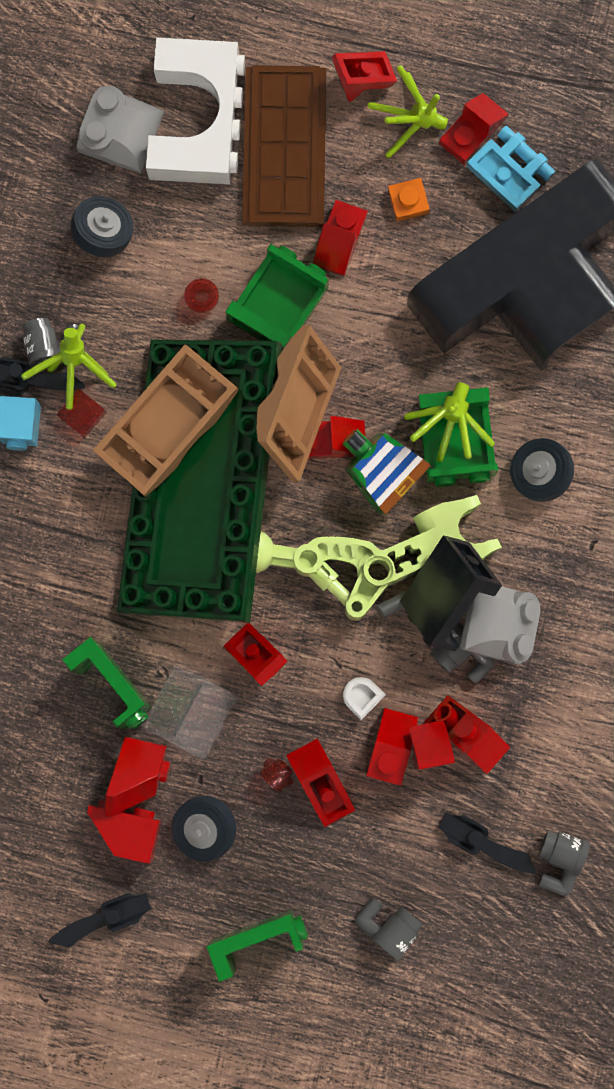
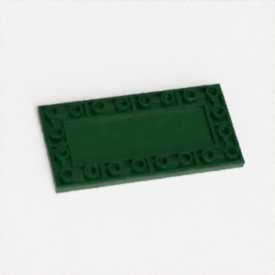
[117,340,282,623]

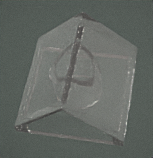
[142,664,238,760]

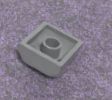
[76,86,164,174]
[460,586,540,665]

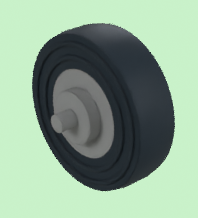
[71,196,133,257]
[510,438,574,502]
[172,796,237,862]

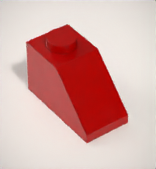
[366,708,419,786]
[105,737,171,817]
[286,738,355,827]

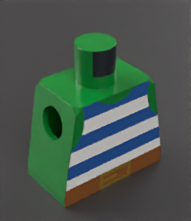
[342,429,431,514]

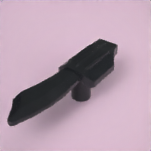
[0,357,85,391]
[438,813,536,874]
[49,893,152,948]

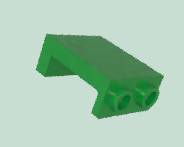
[225,244,329,352]
[417,387,498,487]
[62,637,152,731]
[206,910,308,982]

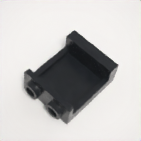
[400,535,502,652]

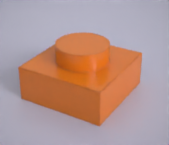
[388,178,430,222]

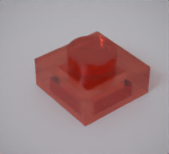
[56,389,107,439]

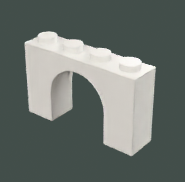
[146,37,245,185]

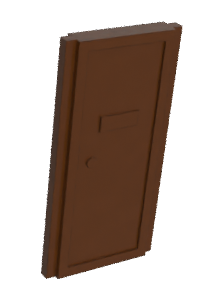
[242,65,327,227]

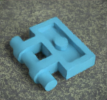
[467,126,556,213]

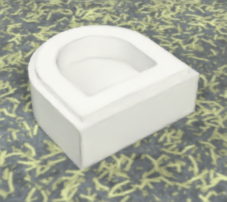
[343,677,386,720]

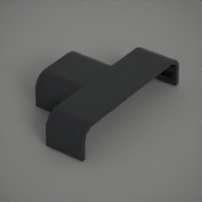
[407,159,614,371]

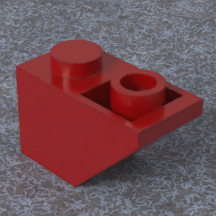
[425,695,510,774]
[87,800,162,864]

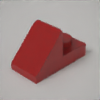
[331,51,397,102]
[439,93,509,165]
[312,200,368,277]
[308,416,366,459]
[223,623,288,686]
[409,721,455,770]

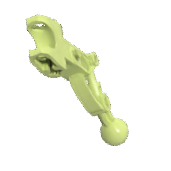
[256,495,502,621]

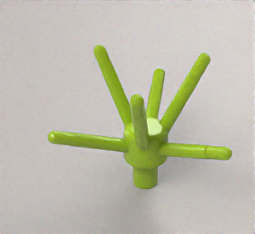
[367,65,448,158]
[21,324,116,410]
[404,382,495,463]

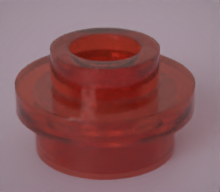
[184,278,219,313]
[260,758,293,791]

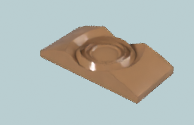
[256,325,342,482]
[93,344,239,496]

